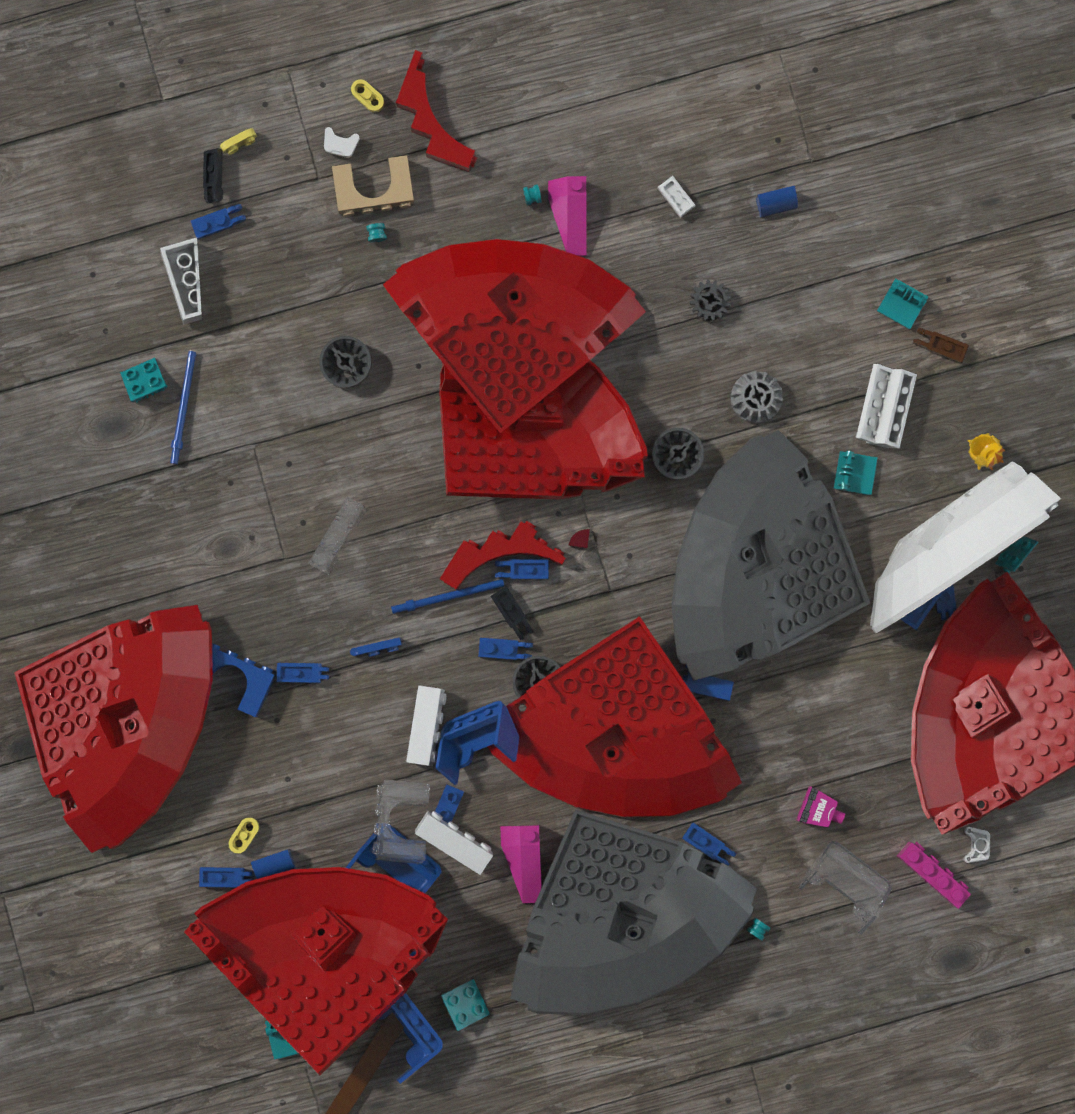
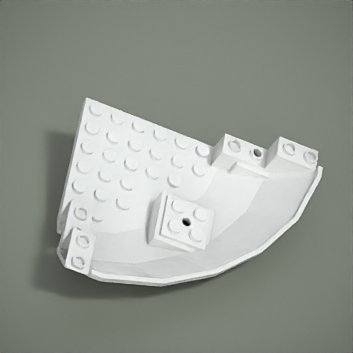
[870,461,1061,634]

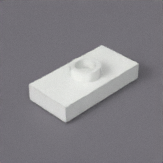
[657,176,696,218]

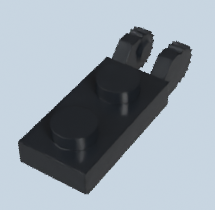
[203,148,223,204]
[490,586,534,641]

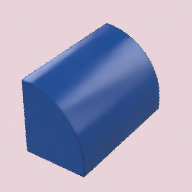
[756,185,798,218]
[251,849,296,879]

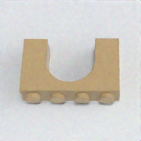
[332,155,415,217]

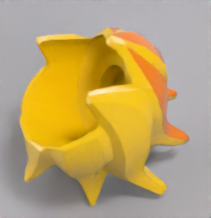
[968,433,1005,470]

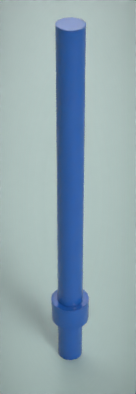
[170,351,196,464]
[391,579,504,614]

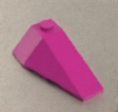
[548,176,586,256]
[500,825,541,903]

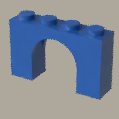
[212,643,276,717]
[682,664,734,701]

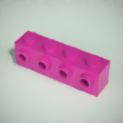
[897,842,971,909]

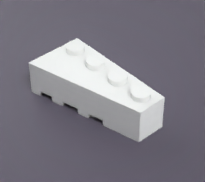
[160,238,202,325]

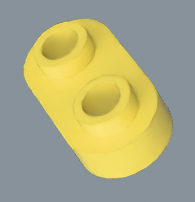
[351,79,384,112]
[220,128,257,155]
[229,818,259,853]

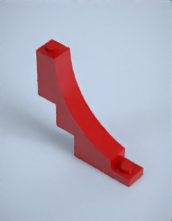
[396,50,478,172]

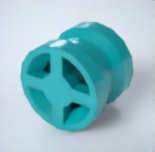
[523,184,542,206]
[366,223,387,243]
[747,917,771,941]

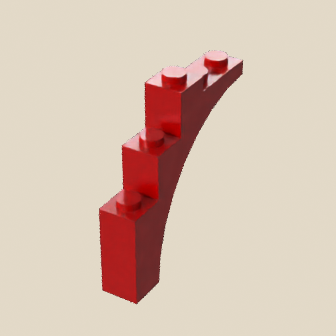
[440,521,566,590]

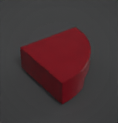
[568,529,590,549]

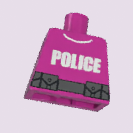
[796,786,845,827]

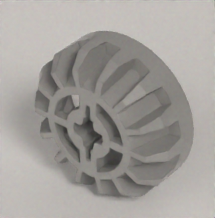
[730,371,783,424]

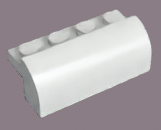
[856,364,917,448]

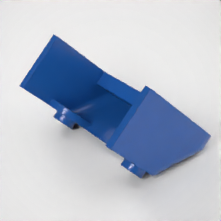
[436,701,519,785]
[346,824,441,893]
[378,993,443,1084]

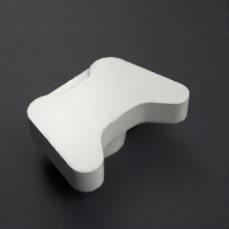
[324,127,360,158]
[964,827,990,863]

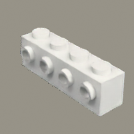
[406,685,447,766]
[415,811,493,875]

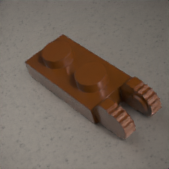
[913,328,969,364]

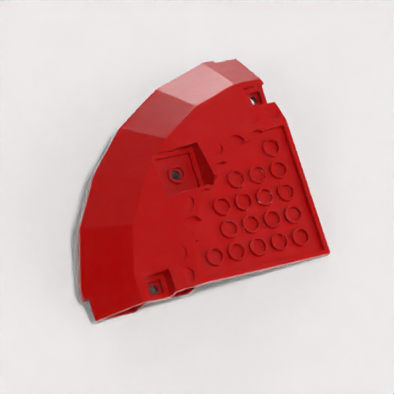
[383,239,646,433]
[439,360,648,500]
[911,572,1075,835]
[14,605,213,853]
[487,616,742,817]
[184,867,448,1075]

